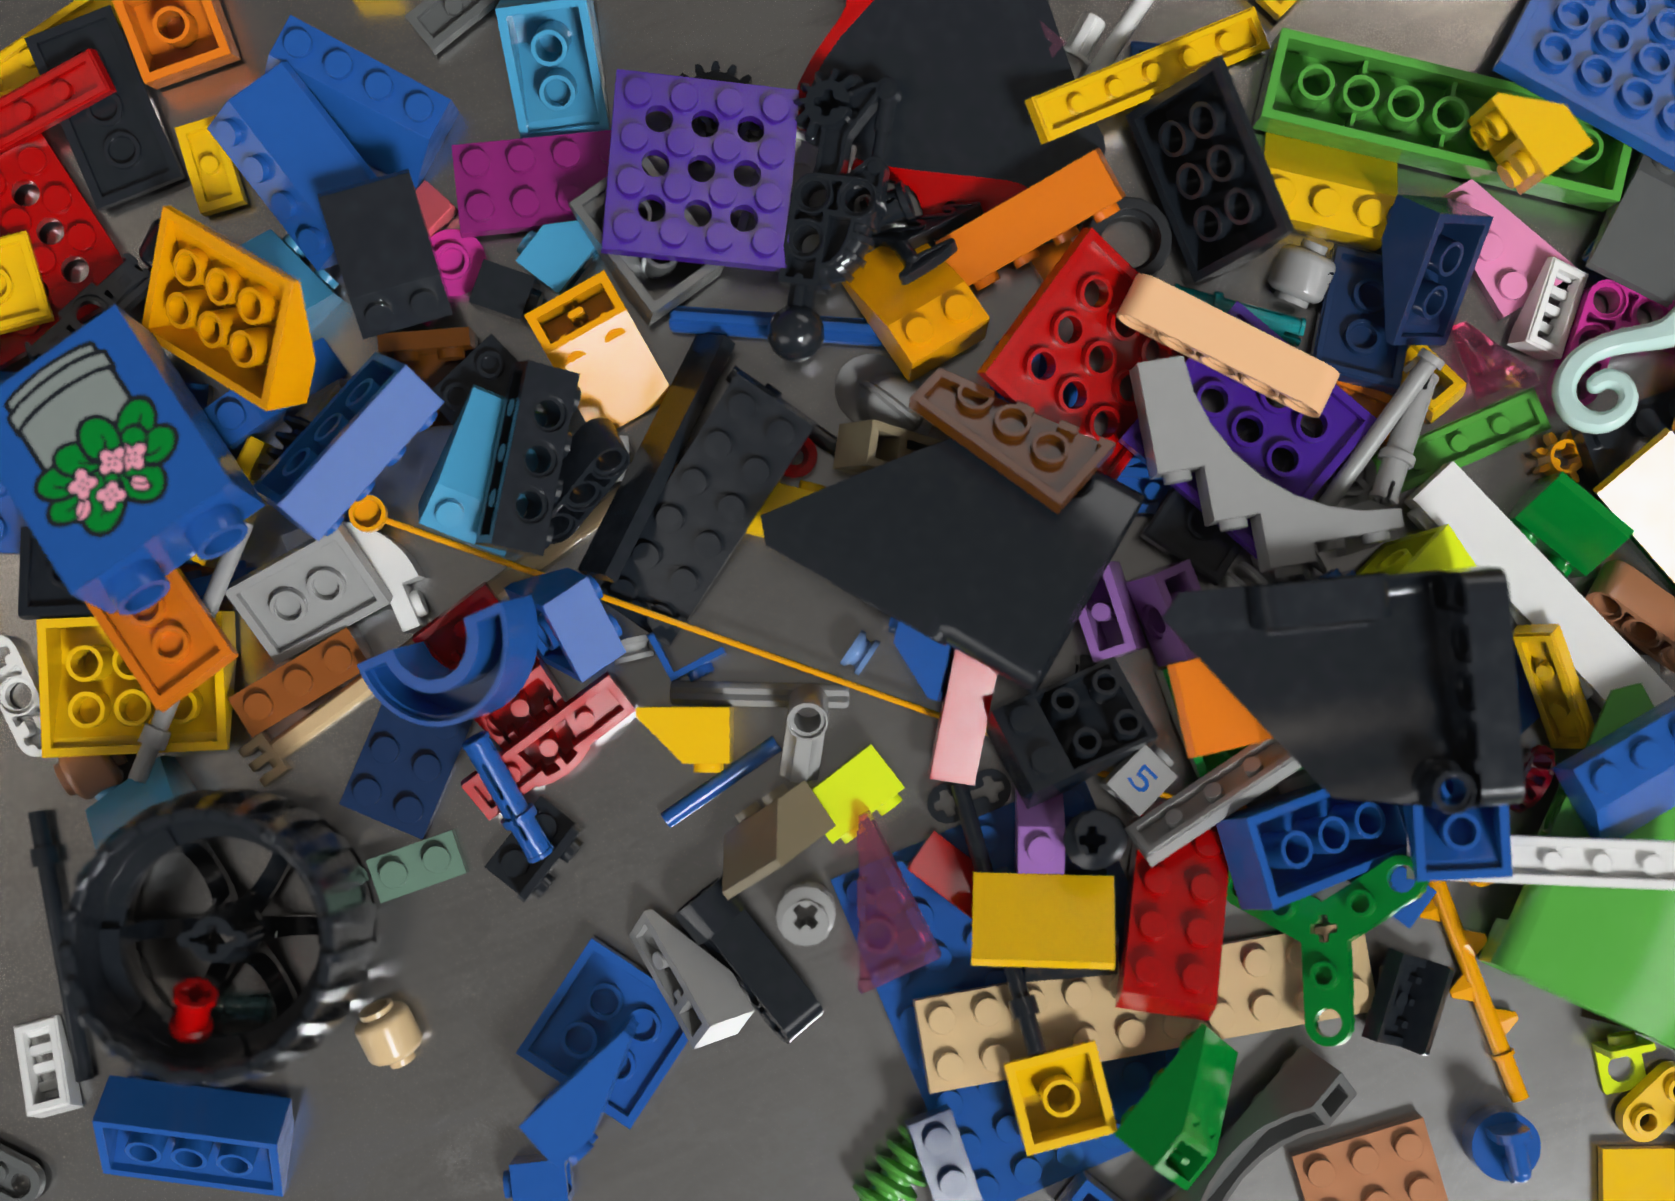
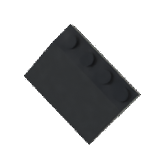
[1125,56,1295,283]

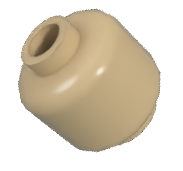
[354,997,423,1069]

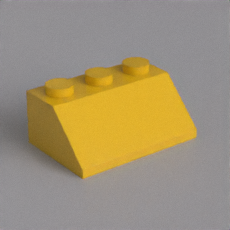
[1261,132,1398,251]

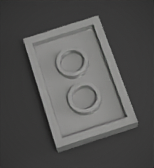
[225,523,393,665]

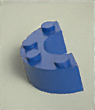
[357,595,538,727]

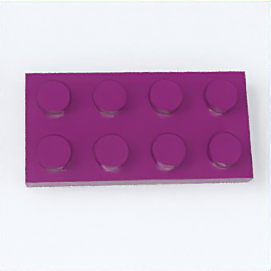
[451,130,611,238]

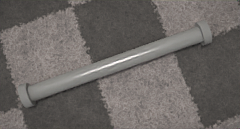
[1317,347,1446,507]

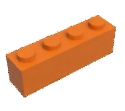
[935,147,1126,292]

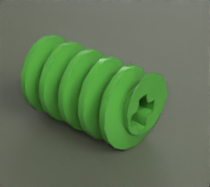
[852,1124,927,1201]

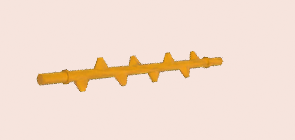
[1420,880,1529,1103]

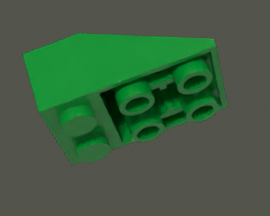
[1114,1023,1238,1191]

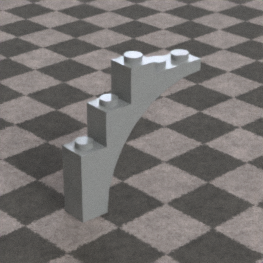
[1129,356,1405,579]

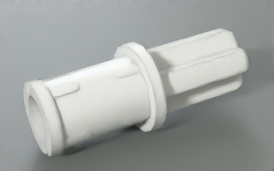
[1063,12,1105,80]

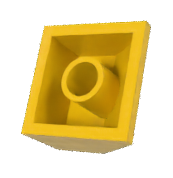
[636,706,734,773]
[1003,1039,1118,1156]

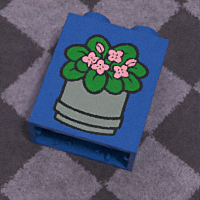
[0,304,265,615]

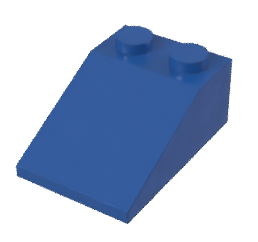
[1402,778,1513,882]
[519,1017,639,1169]

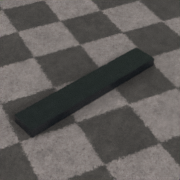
[577,334,735,582]

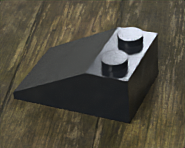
[318,169,453,339]

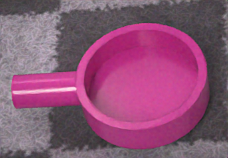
[421,229,488,327]

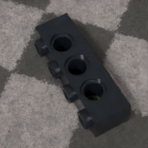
[475,360,581,556]

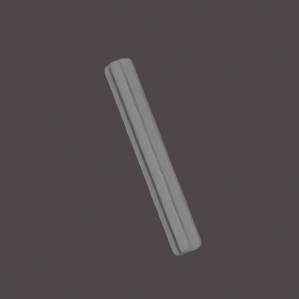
[670,681,849,709]

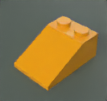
[841,243,990,383]

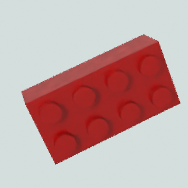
[1115,814,1229,1021]

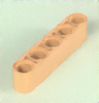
[1117,273,1340,418]

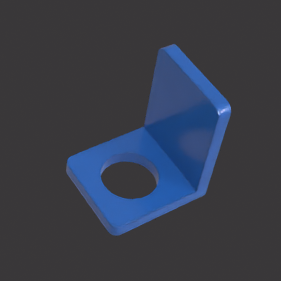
[647,632,728,682]

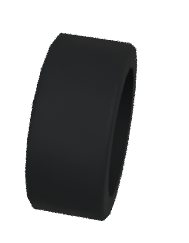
[1088,197,1172,276]

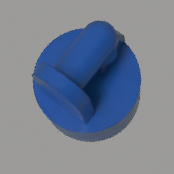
[1462,1105,1541,1184]

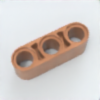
[1585,560,1675,673]

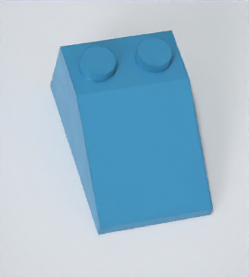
[495,0,611,138]
[418,384,547,557]

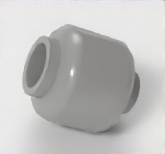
[1268,238,1336,309]

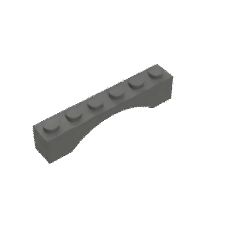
[1166,1045,1358,1201]

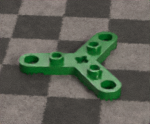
[1226,855,1429,1047]

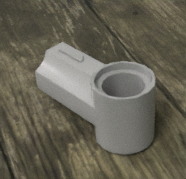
[779,685,829,783]

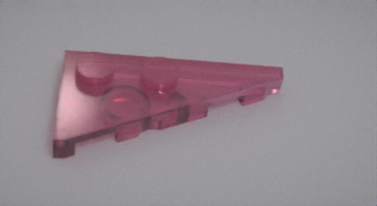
[1450,321,1541,409]
[857,810,942,994]

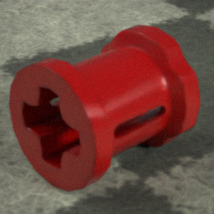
[169,978,218,1044]

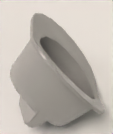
[835,354,933,436]

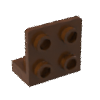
[377,327,478,429]

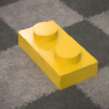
[175,115,248,217]

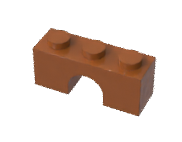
[228,624,375,737]

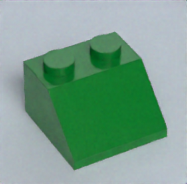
[1506,472,1635,578]

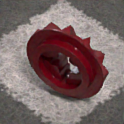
[1508,744,1556,814]

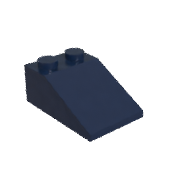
[1382,194,1494,345]

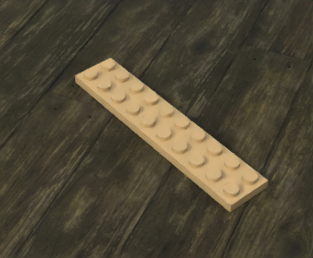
[912,923,1375,1094]

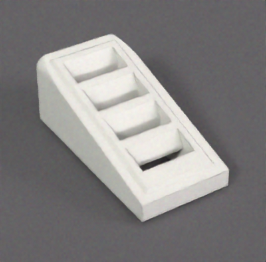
[1507,257,1589,360]
[13,1015,83,1118]

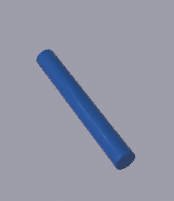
[660,736,782,828]

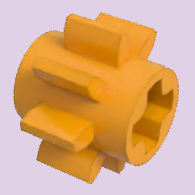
[1530,430,1584,483]

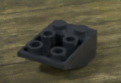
[986,657,1158,809]

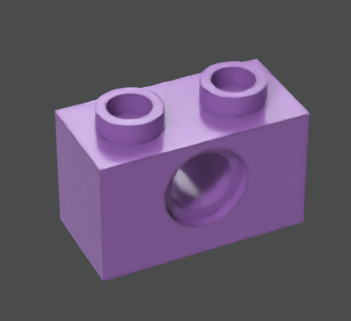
[1125,559,1202,667]

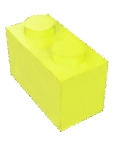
[811,743,905,844]

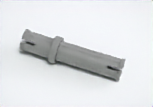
[1368,368,1439,506]

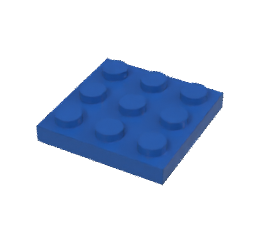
[516,936,688,1129]

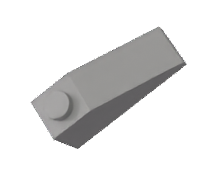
[629,909,755,1050]

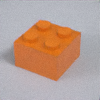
[112,0,241,89]

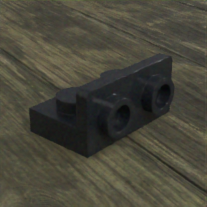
[484,795,585,903]

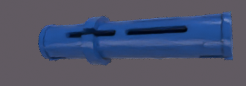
[461,730,554,863]

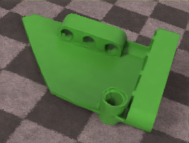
[1478,683,1675,1050]

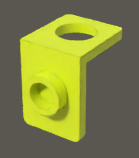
[1591,1031,1656,1095]

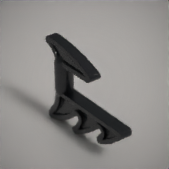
[872,201,984,285]

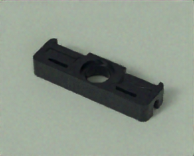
[25,253,151,362]

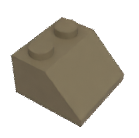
[722,780,836,900]

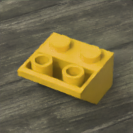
[1467,93,1593,195]

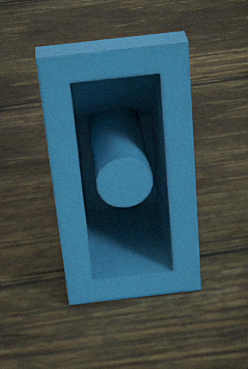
[515,220,599,296]

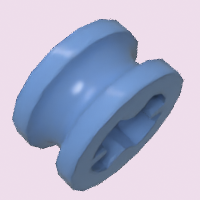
[840,630,881,676]

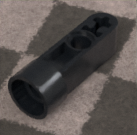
[673,875,824,1044]

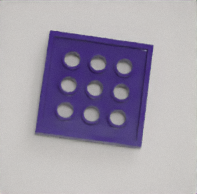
[601,69,799,272]
[1118,301,1377,560]

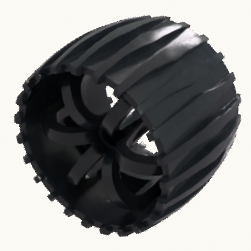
[58,788,377,1087]

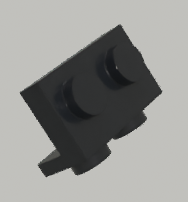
[1362,948,1455,1056]

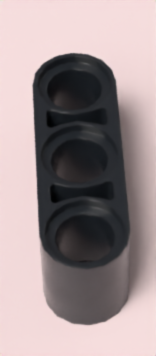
[526,418,630,544]

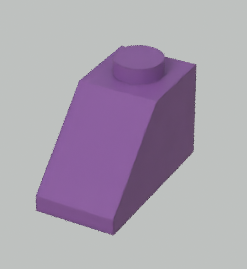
[1014,787,1065,874]

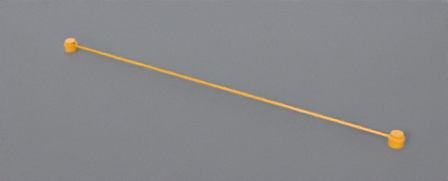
[348,494,1248,813]

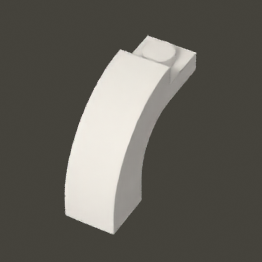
[281,522,429,634]

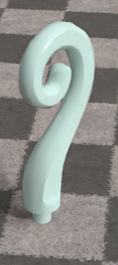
[1552,306,1675,434]

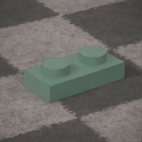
[366,829,469,903]

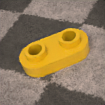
[1615,1061,1675,1142]

